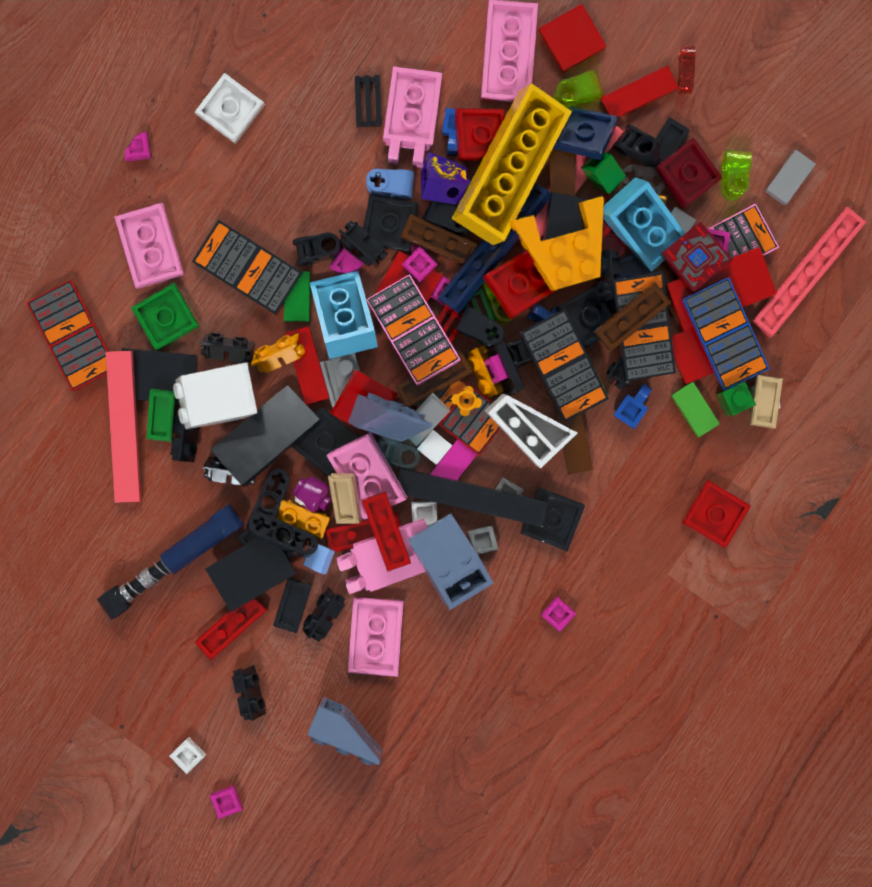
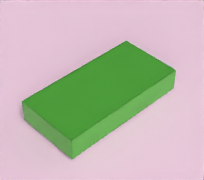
[670,382,720,438]

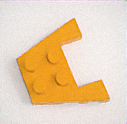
[510,196,604,291]

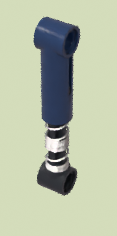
[97,504,245,620]

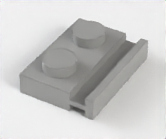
[320,353,360,408]

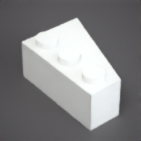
[485,394,577,468]

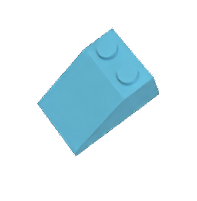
[603,177,685,272]
[310,271,378,359]

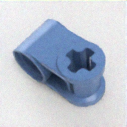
[366,168,415,199]

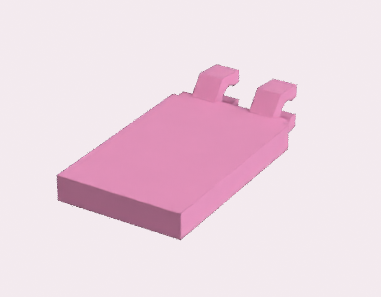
[383,67,442,168]
[337,518,427,594]

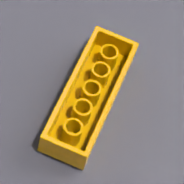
[451,83,572,245]

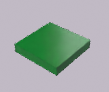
[131,283,200,351]

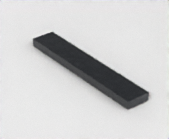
[398,468,548,527]

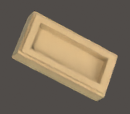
[749,375,783,429]
[328,473,362,524]

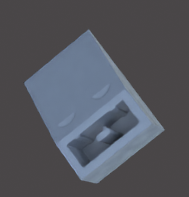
[348,393,433,442]
[407,513,493,610]
[307,697,383,766]

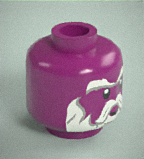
[293,477,332,513]

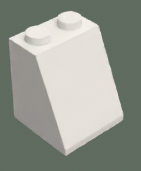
[173,363,257,429]

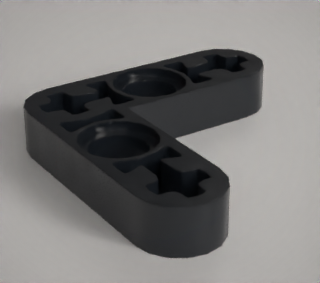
[246,468,318,558]

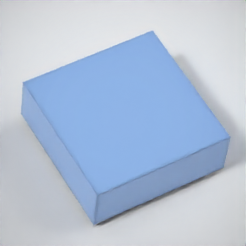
[303,543,335,575]

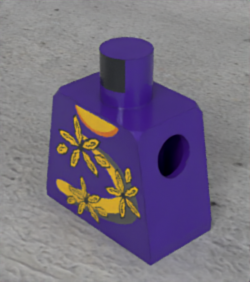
[420,152,471,205]

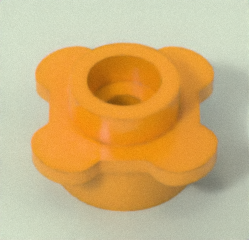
[452,386,482,416]

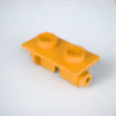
[251,333,305,373]
[466,345,504,399]
[276,500,330,538]

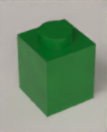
[581,152,626,194]
[716,382,756,417]

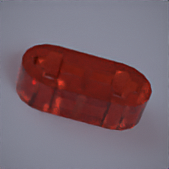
[677,45,696,94]

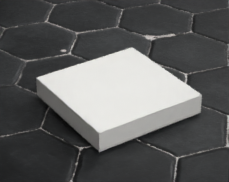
[195,73,265,144]

